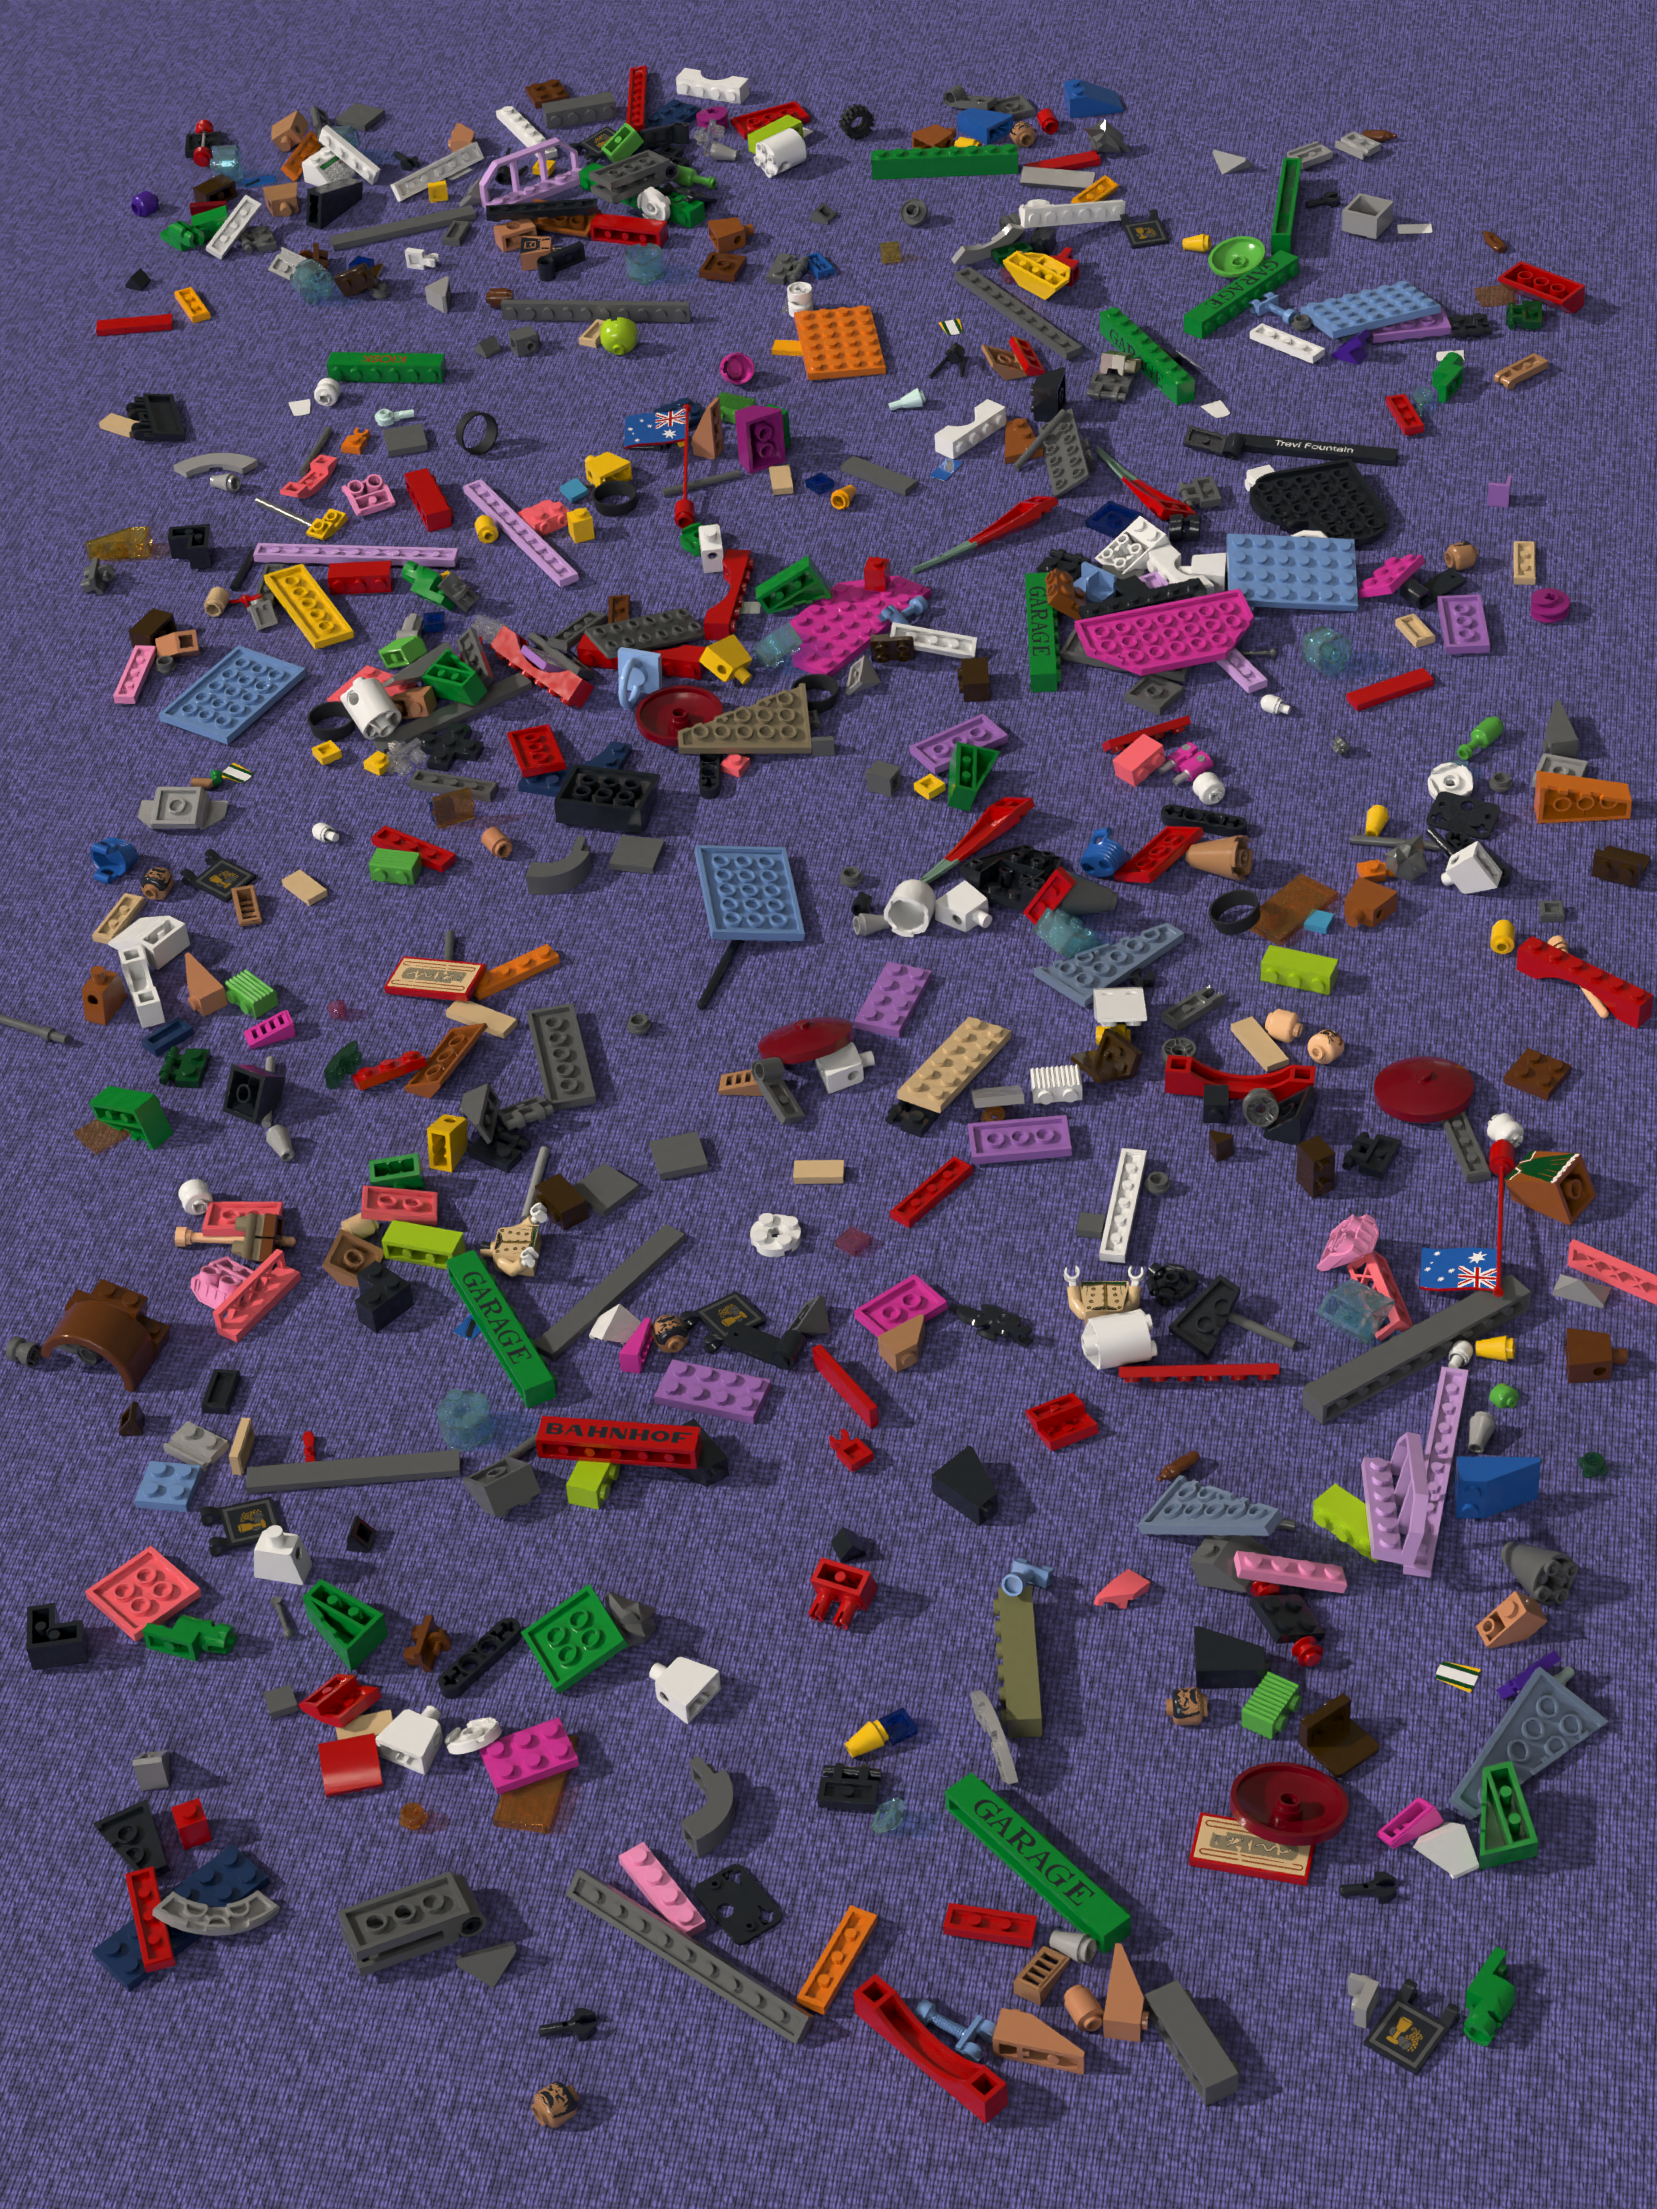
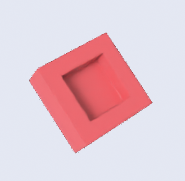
[720,754,751,777]

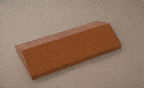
[530,199,602,237]
[404,1023,488,1099]

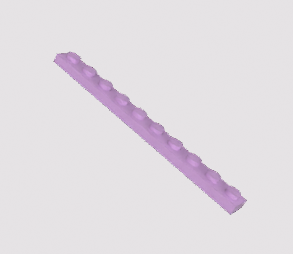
[463,479,579,587]
[253,543,459,568]
[1138,571,1267,693]
[1403,1367,1468,1578]

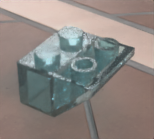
[1032,907,1102,959]
[1316,1278,1395,1346]

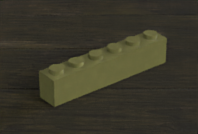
[993,1585,1042,1738]

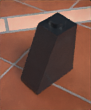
[664,1418,729,1487]
[931,1445,998,1526]
[1194,1626,1271,1689]

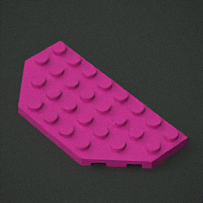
[786,576,931,677]
[1075,589,1254,676]

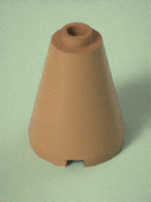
[1186,835,1253,881]

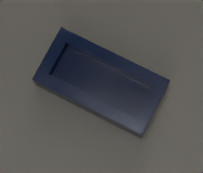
[141,1017,194,1057]

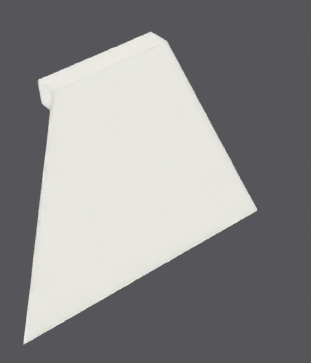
[589,1304,642,1345]
[1413,1822,1479,1879]

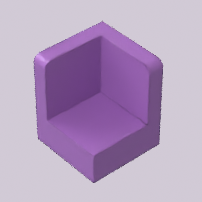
[1487,475,1512,507]

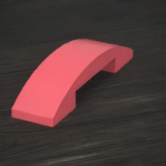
[280,454,338,498]

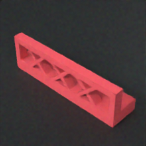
[1567,1239,1657,1305]
[213,1249,301,1343]
[1347,1250,1413,1341]

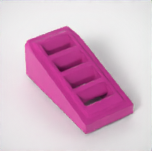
[244,1010,296,1050]
[619,1318,653,1373]
[1376,1796,1444,1849]

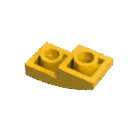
[306,508,348,540]

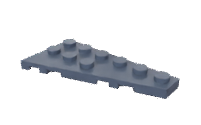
[1034,923,1184,1008]
[1137,1475,1283,1536]
[1448,1667,1609,1820]

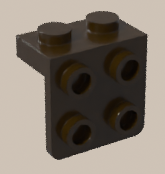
[333,262,385,298]
[870,634,915,663]
[1592,846,1651,887]
[1070,1028,1143,1084]
[1299,1693,1379,1778]

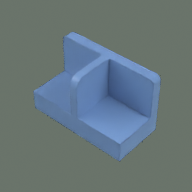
[1074,562,1117,603]

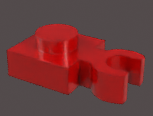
[829,1429,874,1472]

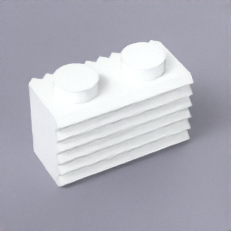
[1030,1064,1083,1104]

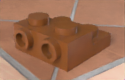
[1045,568,1087,620]

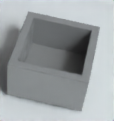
[1342,193,1394,239]

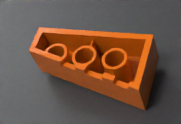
[1534,771,1632,824]

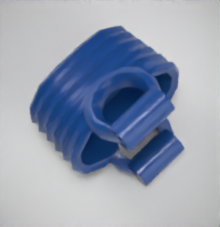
[1080,827,1130,877]
[91,837,138,884]

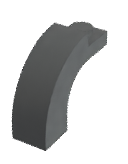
[526,836,592,895]
[681,1756,736,1858]

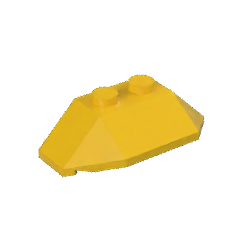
[1003,251,1071,300]

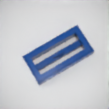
[806,252,835,280]

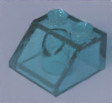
[750,621,803,669]

